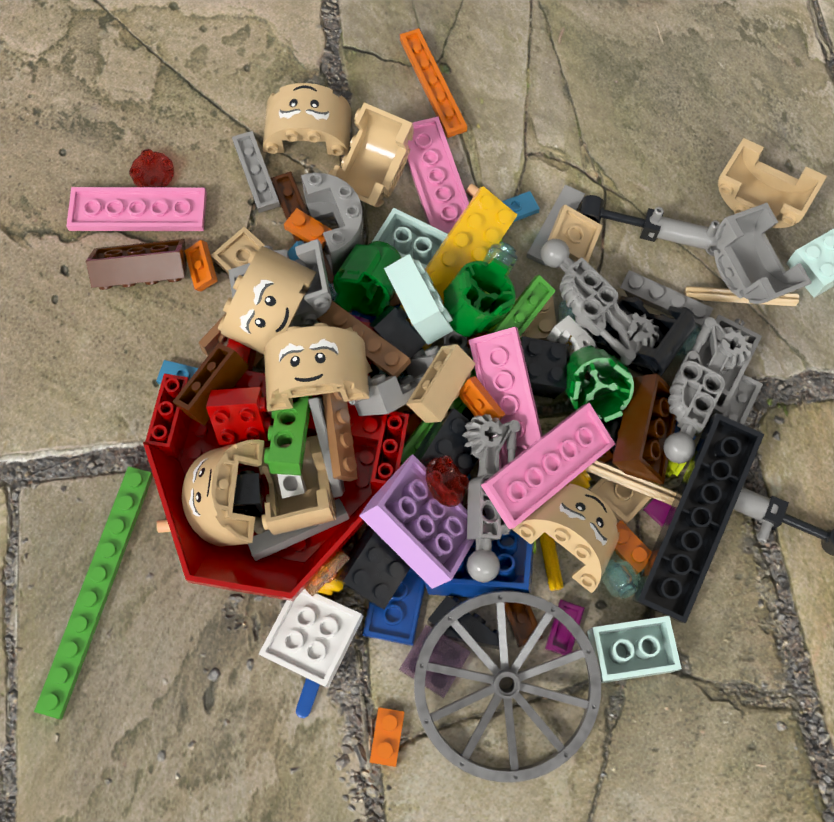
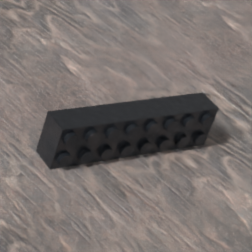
[334,408,491,610]
[632,413,764,623]

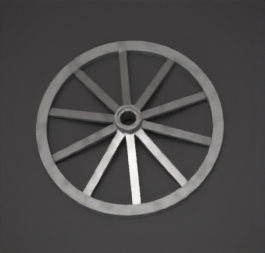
[414,590,601,782]

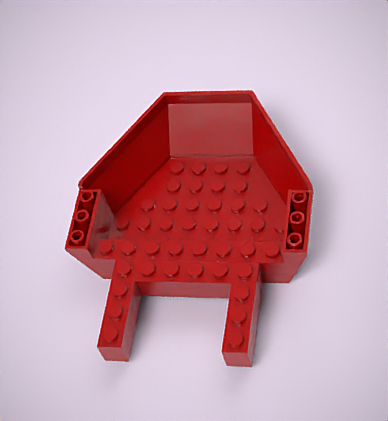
[143,321,409,601]

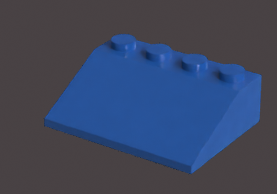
[424,516,534,598]

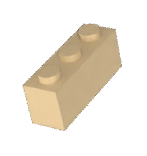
[406,344,476,423]

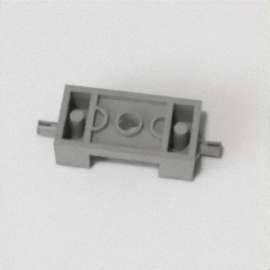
[686,315,762,416]
[349,344,448,416]

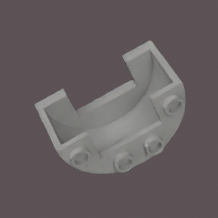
[301,173,364,277]
[714,203,811,304]
[228,239,332,327]

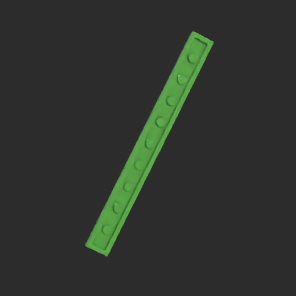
[400,275,556,465]
[34,466,153,720]

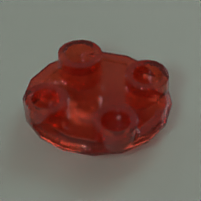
[129,149,174,187]
[426,455,469,507]

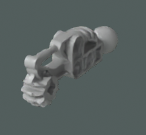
[541,239,659,365]
[663,317,753,464]
[462,414,520,583]

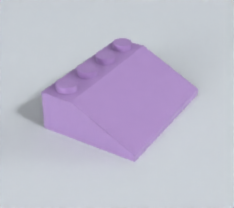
[359,455,474,589]

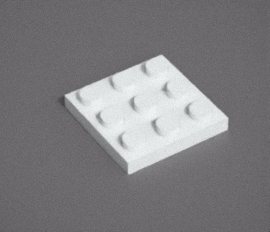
[259,588,364,688]

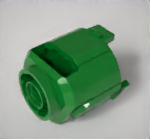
[333,241,401,317]
[443,258,516,337]
[565,345,634,422]

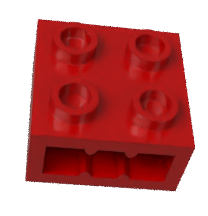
[206,387,274,445]

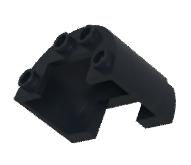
[592,296,696,377]

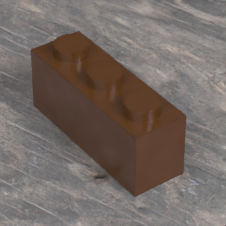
[173,342,250,426]

